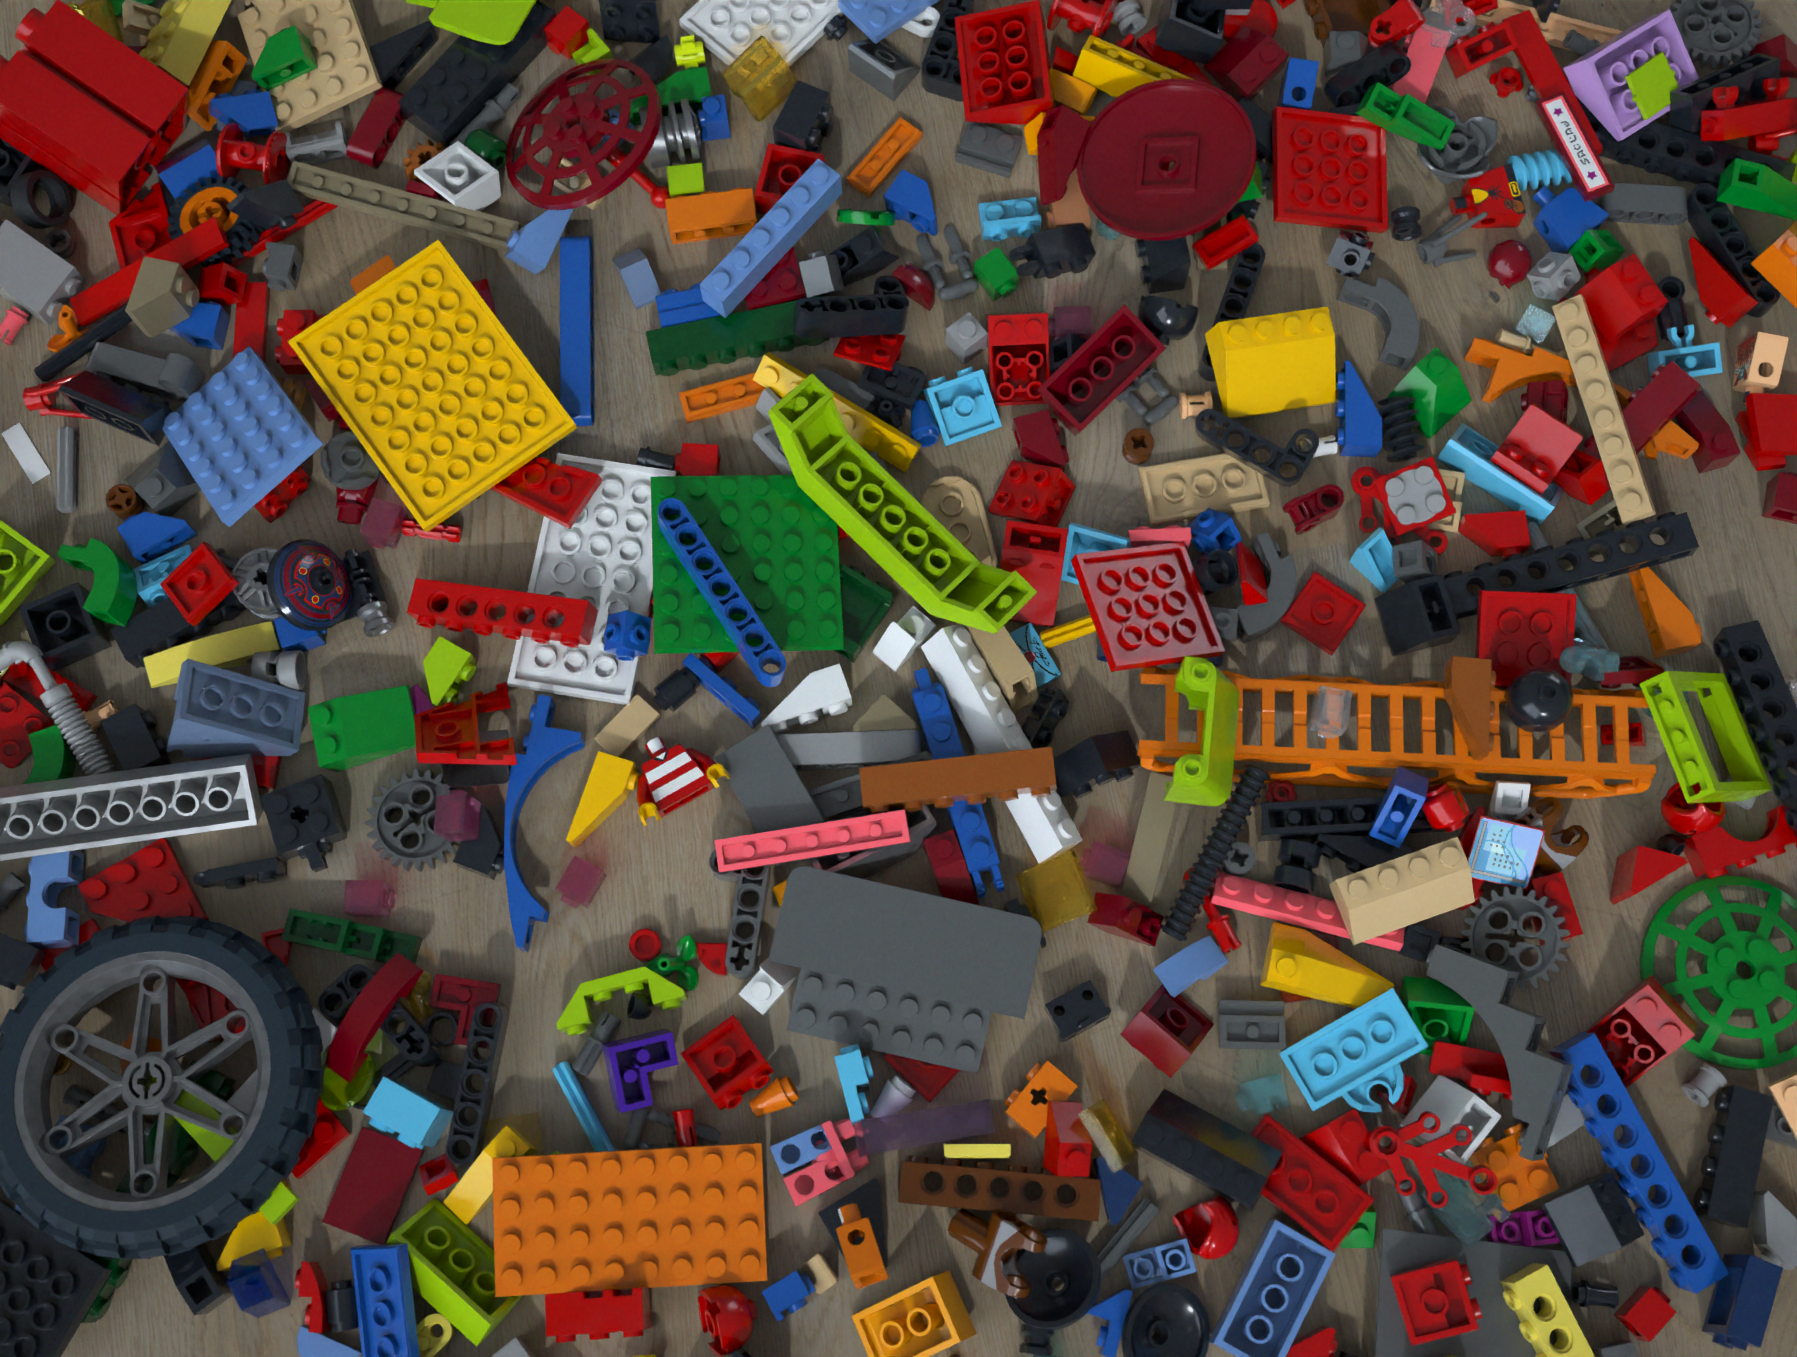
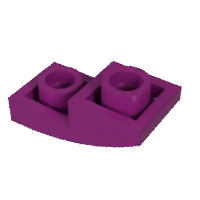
[1483,1209,1560,1246]

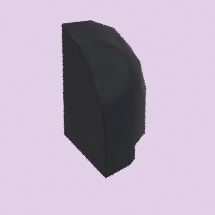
[628,35,673,81]

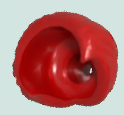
[1660,781,1726,835]
[1172,1196,1240,1260]

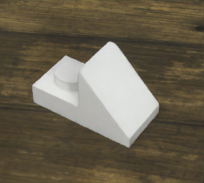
[873,605,937,673]
[739,958,800,1016]

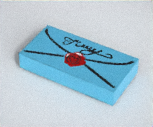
[1010,622,1061,690]

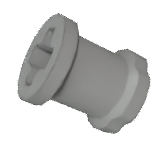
[1681,1063,1727,1107]

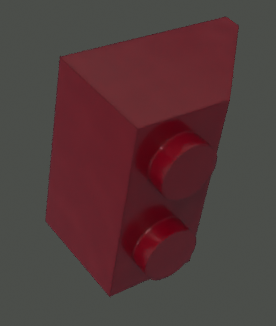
[1203,27,1289,101]
[1120,984,1214,1078]

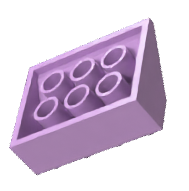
[1564,9,1699,141]

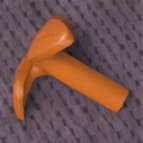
[47,305,89,352]

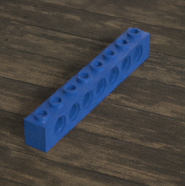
[1548,1032,1729,1294]

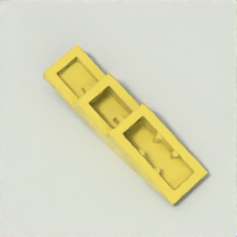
[143,621,279,688]

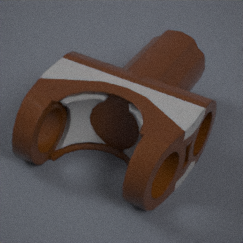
[1507,797,1589,888]
[948,1209,1047,1298]

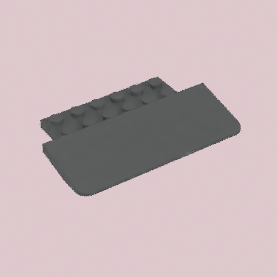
[768,866,1042,1074]

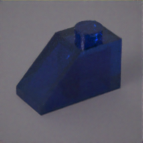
[227,1248,291,1318]

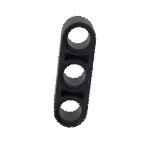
[1324,42,1411,108]

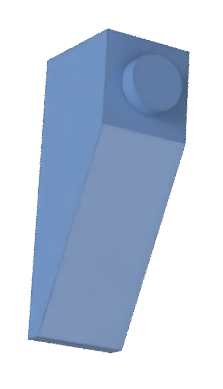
[505,191,576,275]

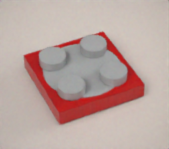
[1374,456,1456,537]

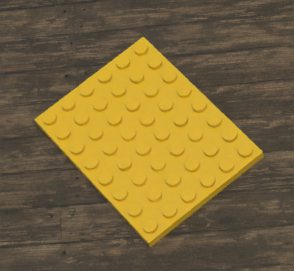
[288,240,577,533]

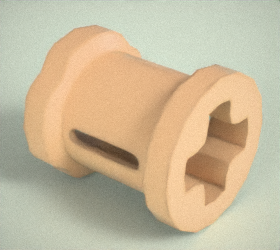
[1179,391,1213,419]

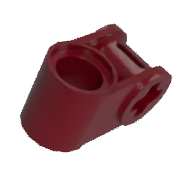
[1282,484,1344,535]

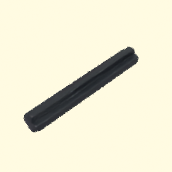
[34,303,133,382]

